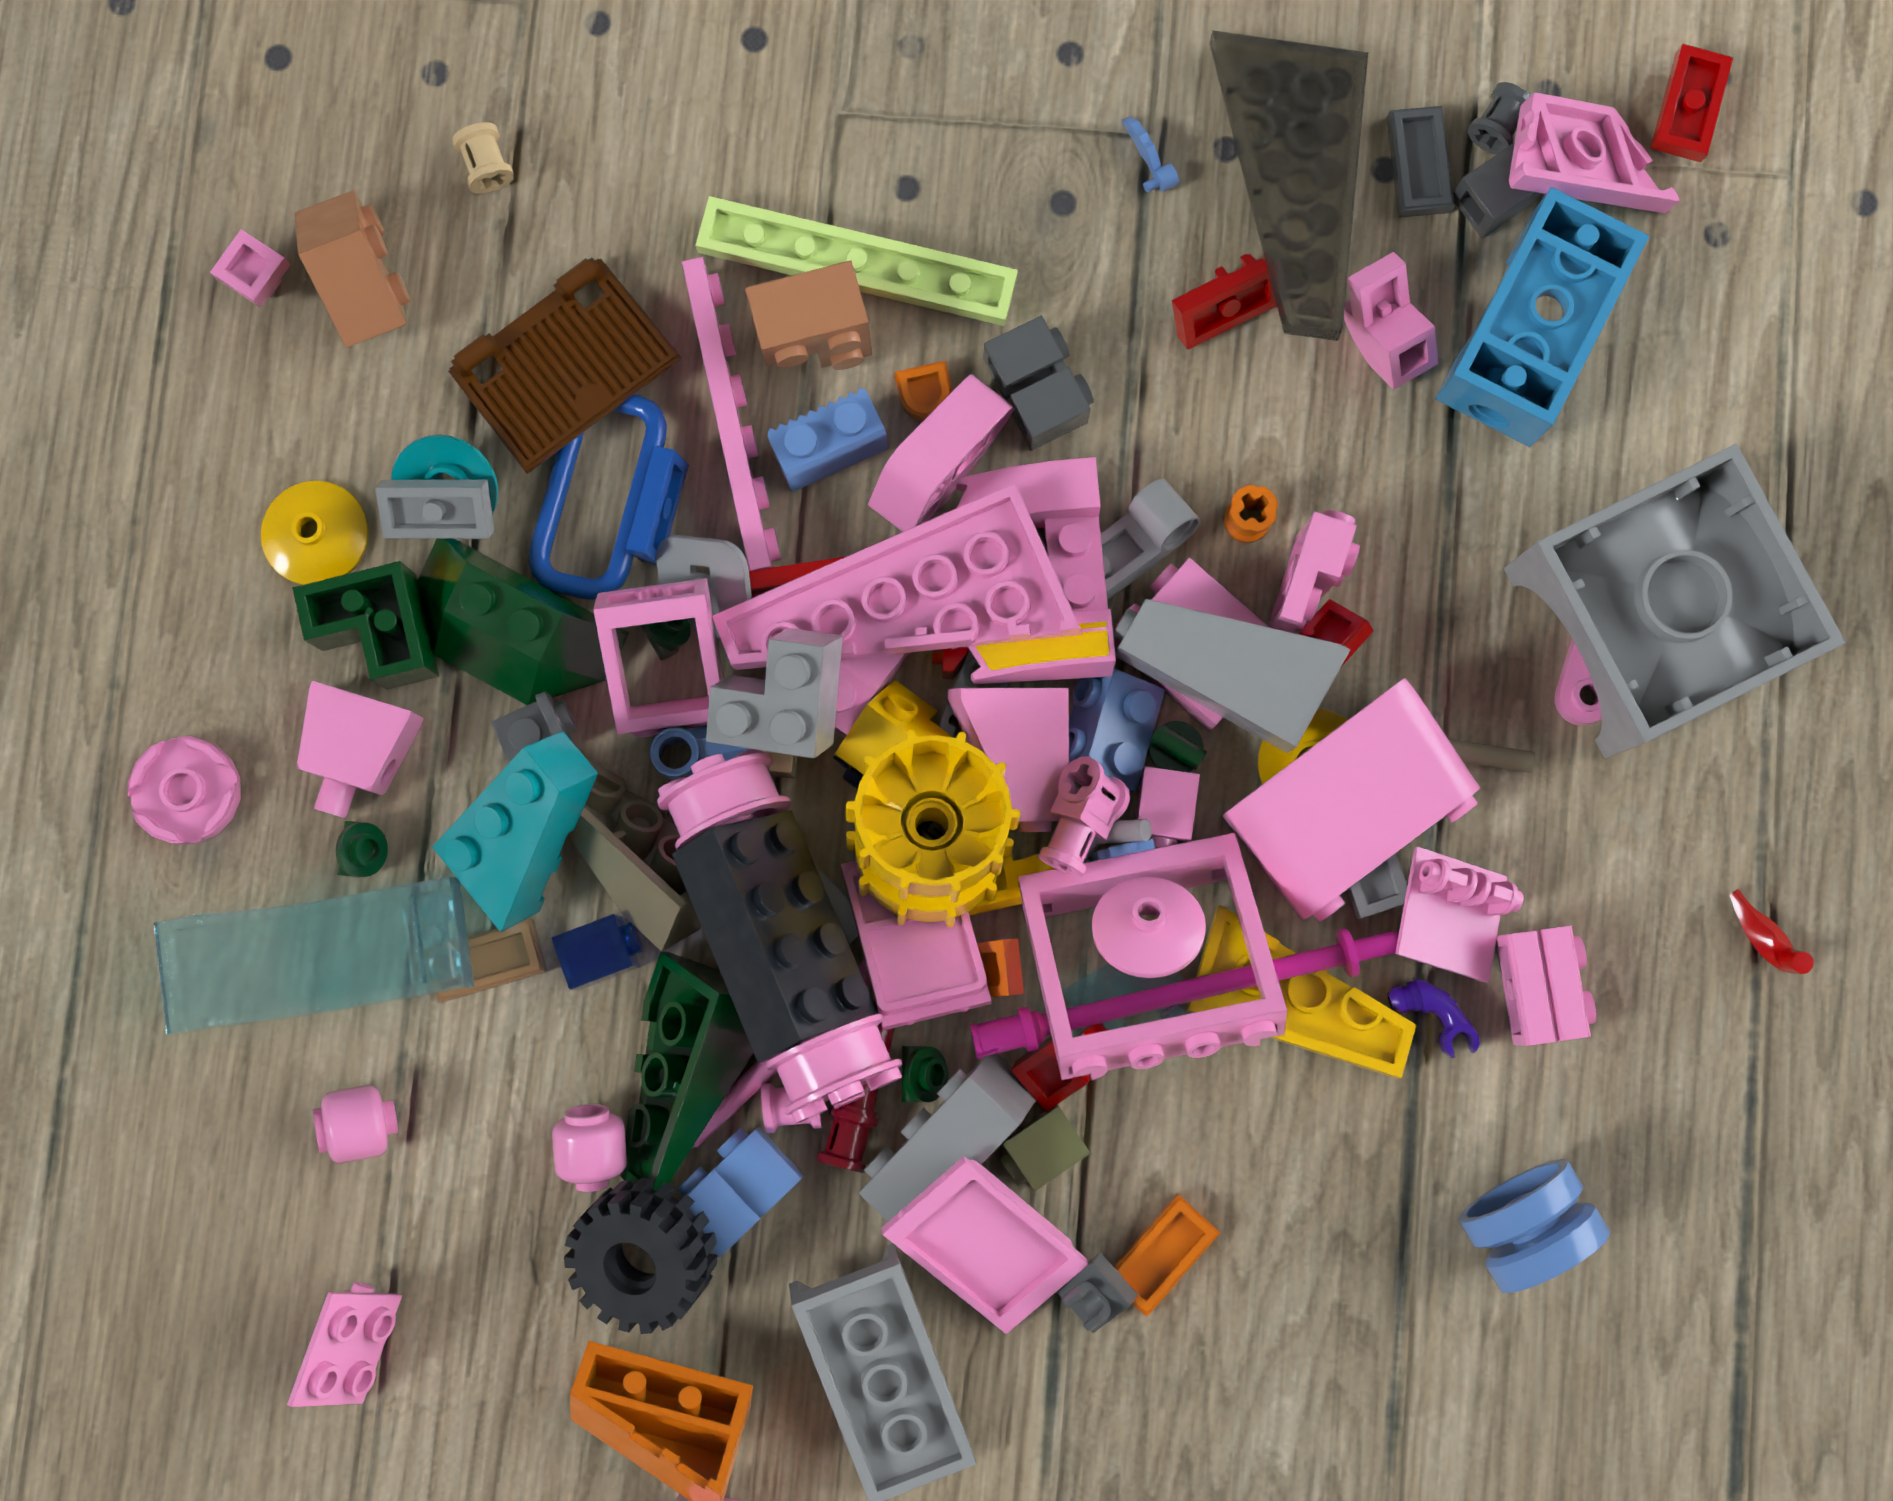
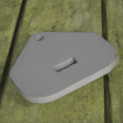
[656,535,752,640]

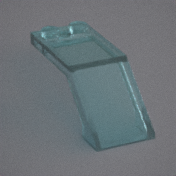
[154,877,474,1034]

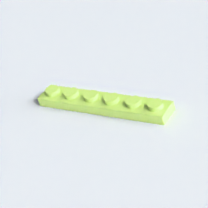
[695,196,1018,326]

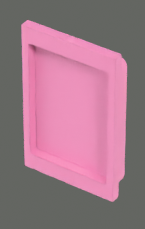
[841,861,992,1031]
[881,1156,1088,1334]

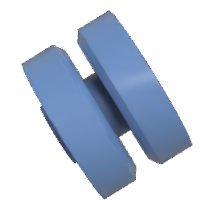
[1458,1159,1611,1293]

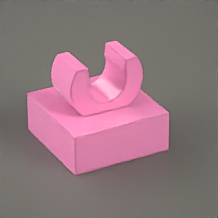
[210,229,291,307]

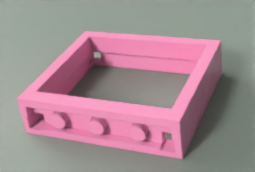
[1018,833,1287,1080]

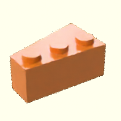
[570,1341,753,1501]

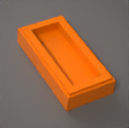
[1113,1193,1221,1317]

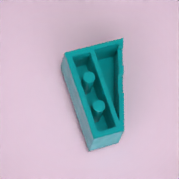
[432,731,598,932]

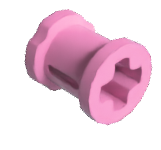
[761,1083,823,1134]

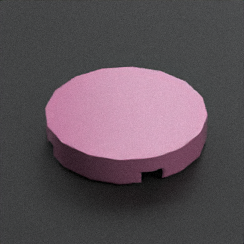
[128,736,241,845]

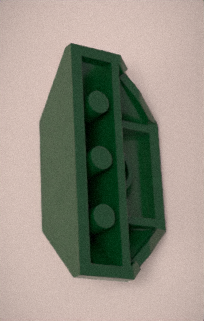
[418,538,629,705]

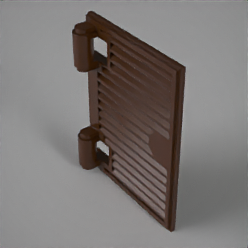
[448,257,682,474]

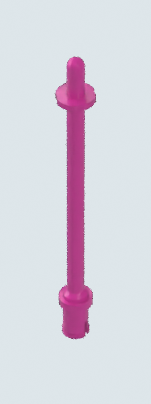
[969,928,1399,1059]

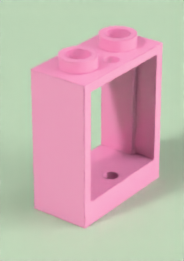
[593,578,724,737]

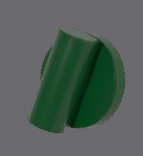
[640,619,691,661]
[1149,721,1207,773]
[336,821,388,878]
[901,1046,948,1103]

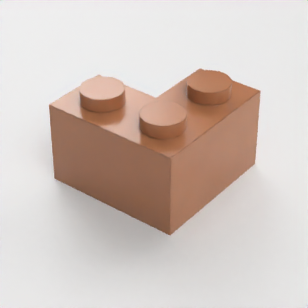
[295,189,410,348]
[745,260,872,370]

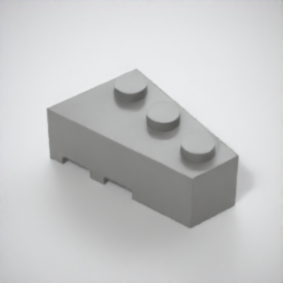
[859,1053,1036,1221]

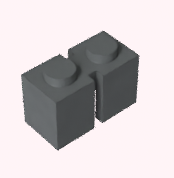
[983,315,1094,451]

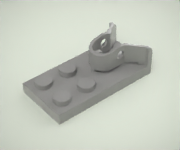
[789,1243,977,1501]

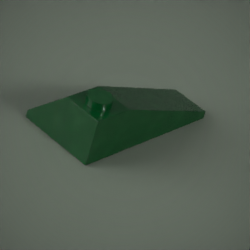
[620,951,754,1190]

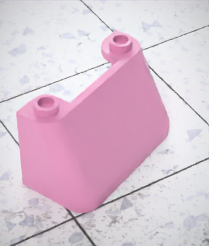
[1221,678,1480,922]

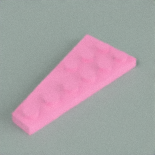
[712,483,1082,670]

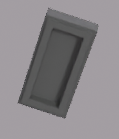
[1387,106,1455,218]

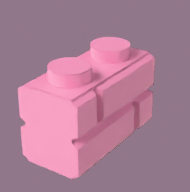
[1496,925,1596,1046]

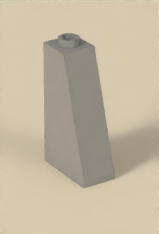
[1113,599,1350,753]

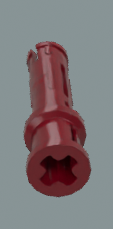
[816,1001,895,1173]

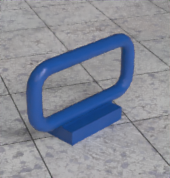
[528,394,689,600]

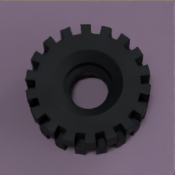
[564,1178,718,1334]

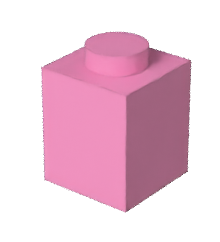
[1134,767,1200,849]

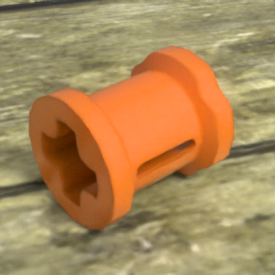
[1223,485,1278,543]

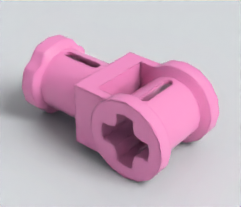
[1038,757,1130,877]

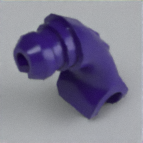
[1387,977,1480,1058]

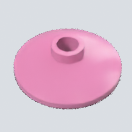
[1092,877,1206,978]

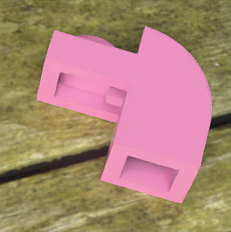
[1341,252,1438,390]

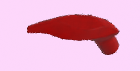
[1730,889,1814,974]

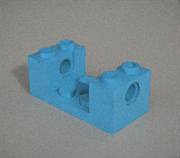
[1435,187,1650,447]

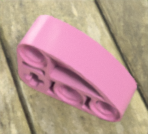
[868,374,1015,532]

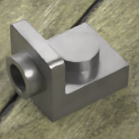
[491,691,577,764]

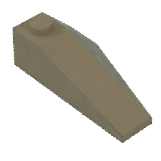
[568,758,702,952]

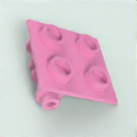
[1395,847,1524,983]
[287,1281,402,1407]

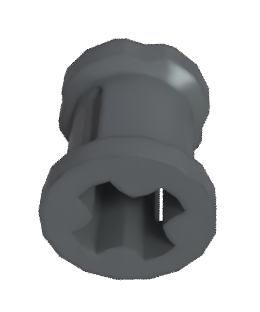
[1468,82,1531,155]

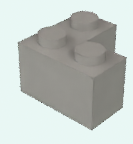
[706,628,843,758]

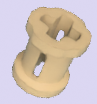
[452,122,514,194]

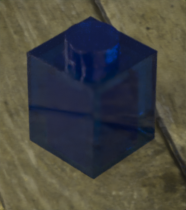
[551,914,644,991]

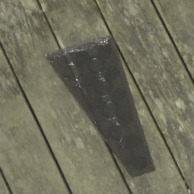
[1209,30,1369,341]

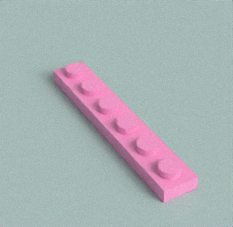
[682,257,781,571]

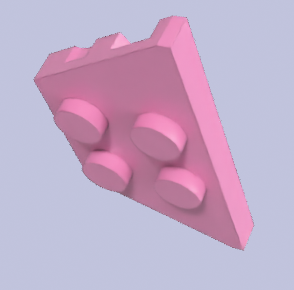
[1509,92,1680,213]

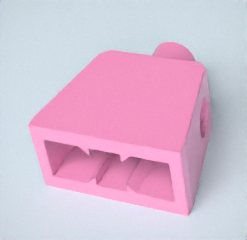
[297,681,424,819]

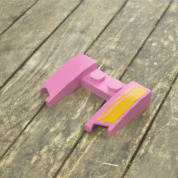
[942,457,1116,684]

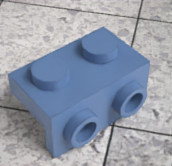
[1069,668,1165,792]

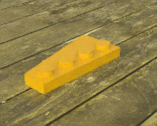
[1186,904,1416,1079]

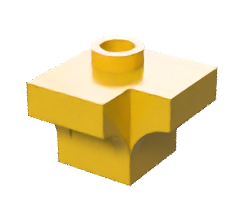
[835,680,951,775]

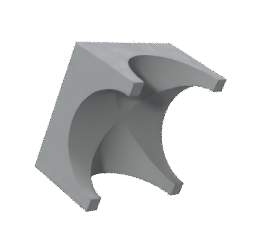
[1503,443,1846,759]

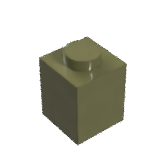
[999,1105,1091,1192]

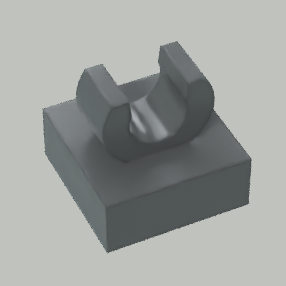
[1057,1252,1138,1333]

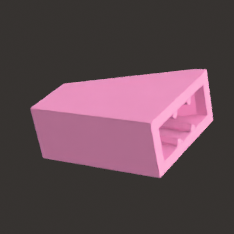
[948,688,1069,832]

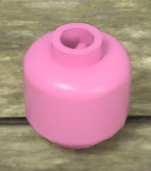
[313,1085,398,1164]
[552,1104,627,1192]

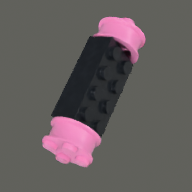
[657,749,903,1123]

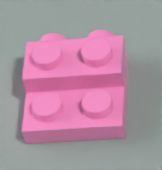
[1267,510,1360,633]

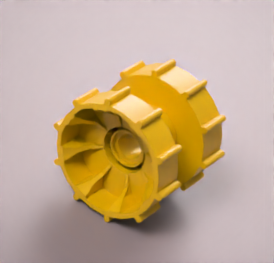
[846,729,1021,928]

